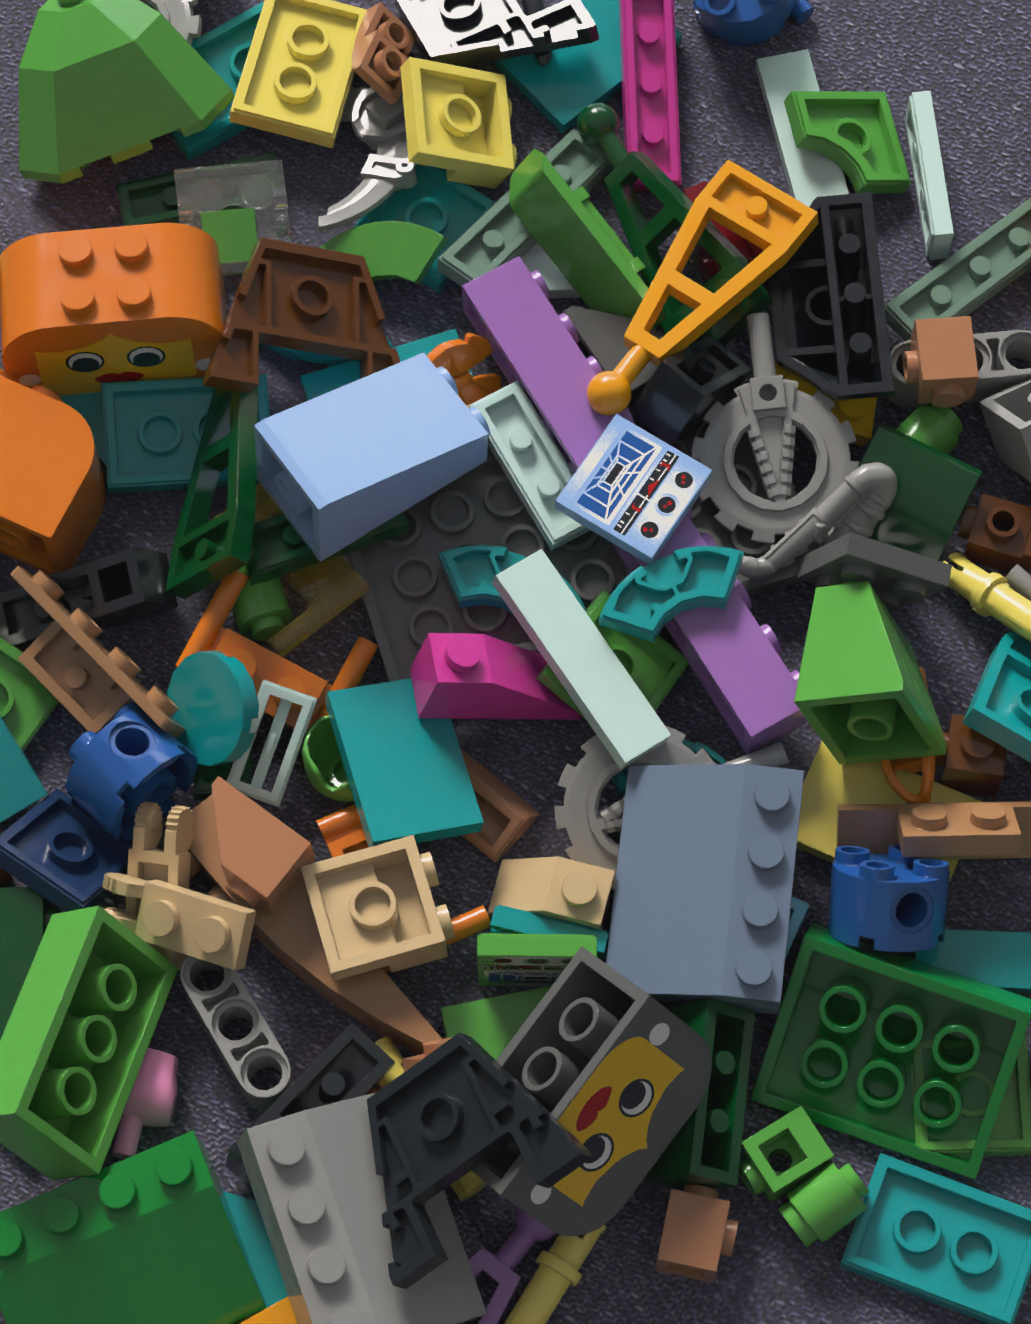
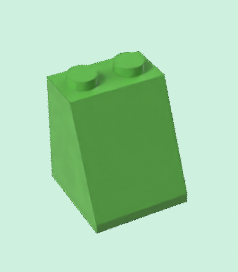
[794,581,947,765]

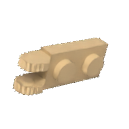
[126,801,195,970]
[102,872,256,970]

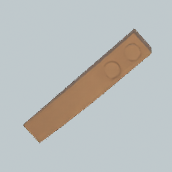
[188,795,442,1055]

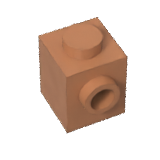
[903,316,979,408]
[655,1184,738,1283]

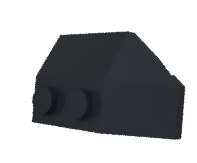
[768,192,894,401]

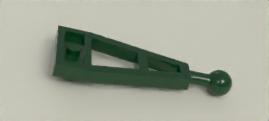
[577,103,773,348]
[166,343,264,599]

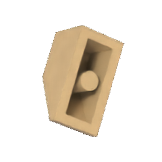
[487,856,615,930]

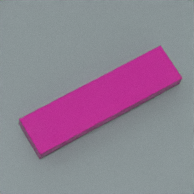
[619,0,682,191]

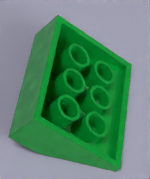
[750,923,1031,1179]
[0,1131,267,1324]

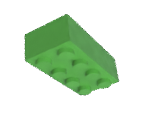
[0,906,178,1180]

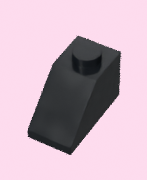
[629,335,752,446]

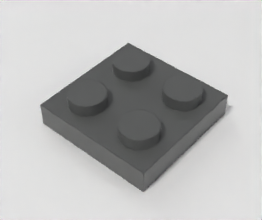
[797,532,952,613]

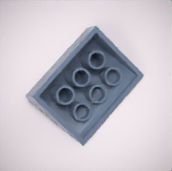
[606,764,804,1015]

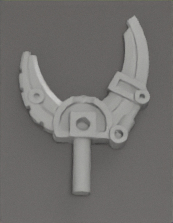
[276,86,417,232]

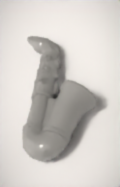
[738,462,898,580]

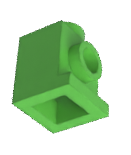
[738,1106,834,1203]

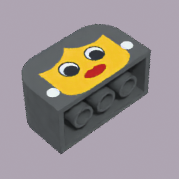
[472,946,712,1236]

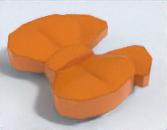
[426,332,502,405]

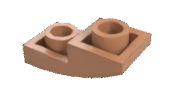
[352,2,416,105]

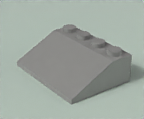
[237,1093,487,1324]

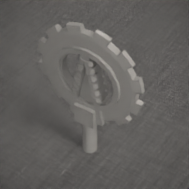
[691,313,859,544]
[554,726,789,890]

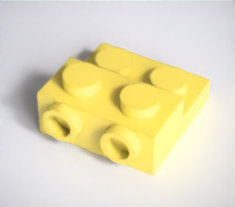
[400,57,517,189]

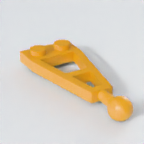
[587,160,818,416]

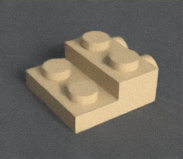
[300,835,455,981]

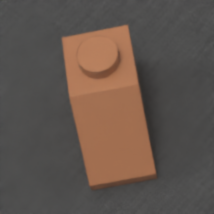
[211,776,315,913]

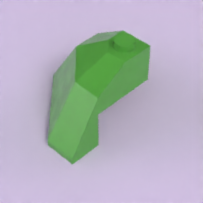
[19,0,235,184]

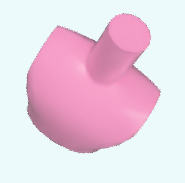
[112,1048,179,1160]

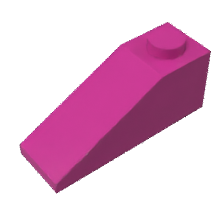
[410,633,581,720]

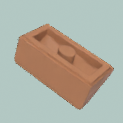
[460,748,539,863]

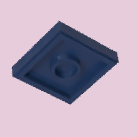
[0,789,133,912]

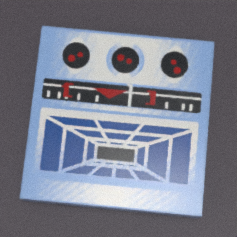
[555,414,712,564]

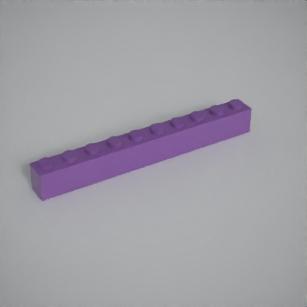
[462,256,807,754]

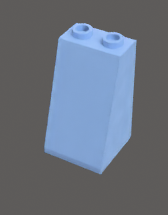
[254,353,490,562]

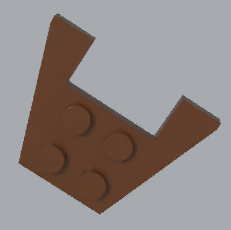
[203,237,400,394]

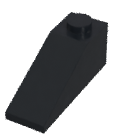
[0,547,178,648]
[225,1022,395,1191]

